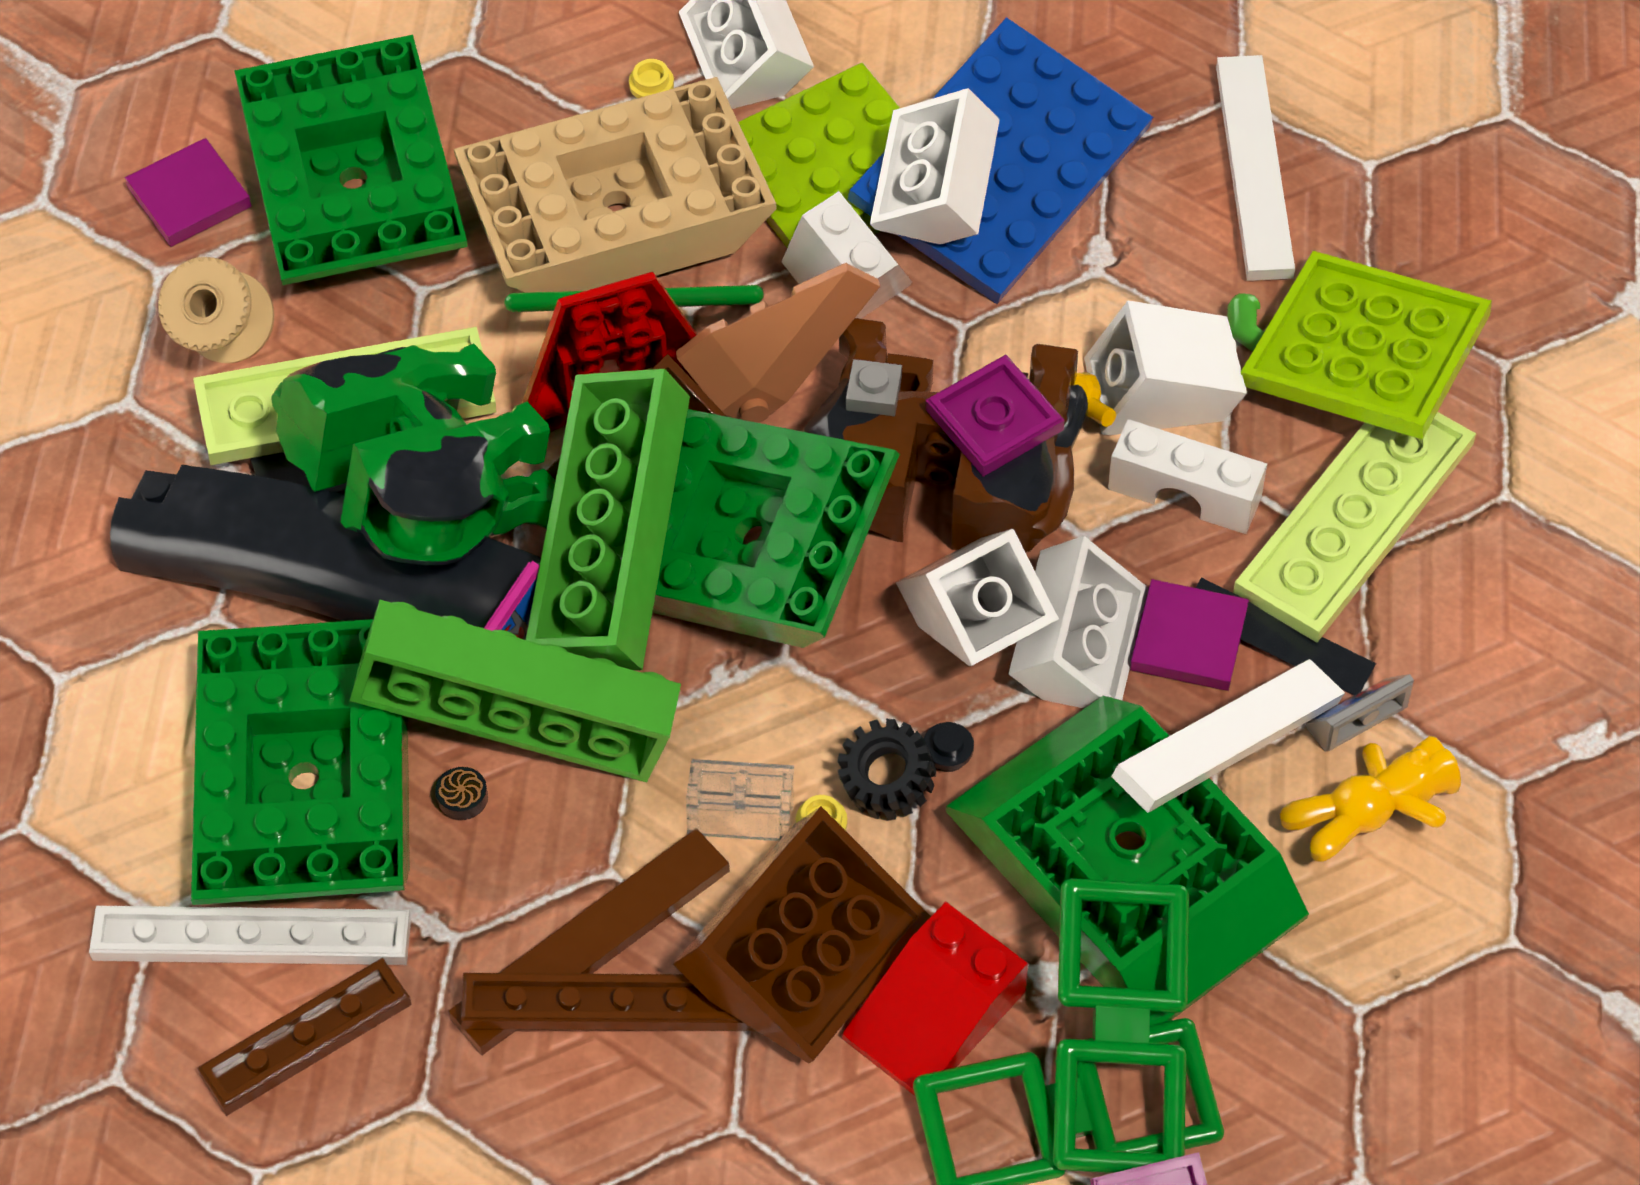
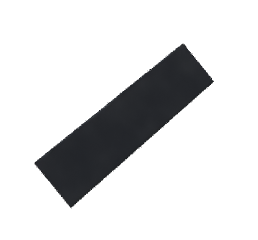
[1195,577,1376,696]

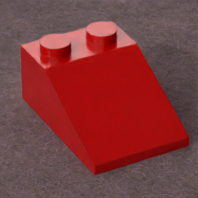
[842,901,1028,1096]

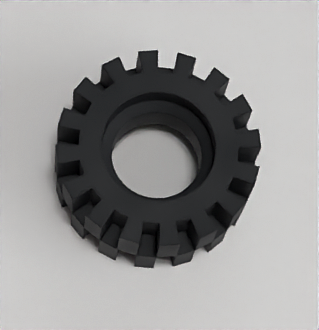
[837,718,936,820]

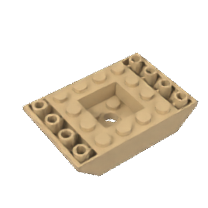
[454,77,776,293]

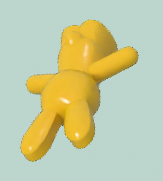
[1280,736,1461,862]

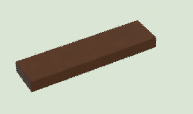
[197,957,412,1116]

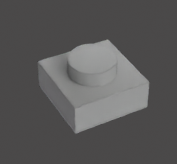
[846,359,902,416]

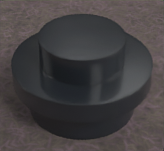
[924,722,974,772]

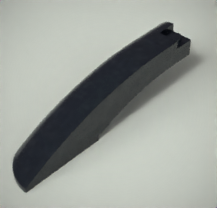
[110,465,541,628]

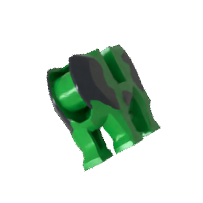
[271,343,556,565]

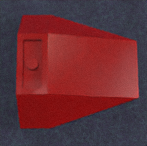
[523,272,698,432]

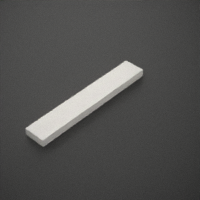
[1216,55,1295,281]
[1111,659,1345,813]
[89,906,411,965]

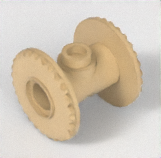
[158,257,274,363]

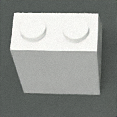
[781,191,912,319]
[1084,301,1247,435]
[896,529,1059,666]

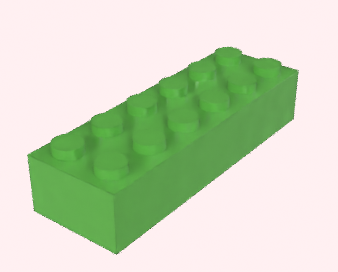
[526,369,690,670]
[350,600,681,783]

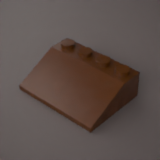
[673,806,931,1064]

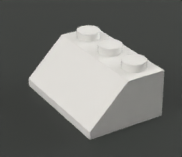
[679,0,814,109]
[870,88,1000,244]
[1009,536,1149,708]

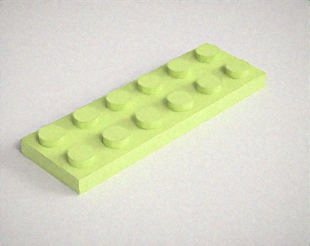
[193,327,496,465]
[1233,412,1476,643]

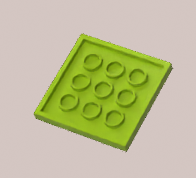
[738,63,900,248]
[1241,251,1492,440]

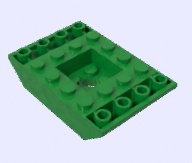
[234,35,468,286]
[652,409,900,648]
[191,619,410,905]
[945,695,1309,1025]

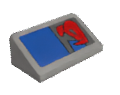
[1306,674,1414,752]

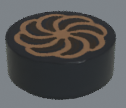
[435,767,488,820]

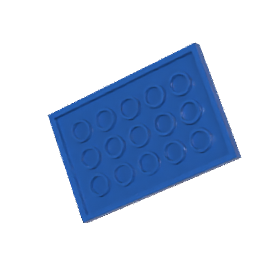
[847,17,1154,304]

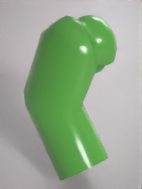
[1227,293,1265,352]

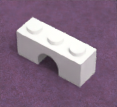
[1108,419,1267,534]

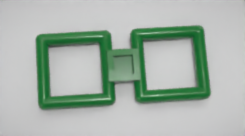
[504,285,765,312]
[1053,878,1189,1173]
[913,1018,1224,1185]

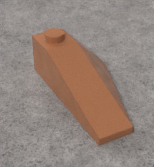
[676,263,880,423]

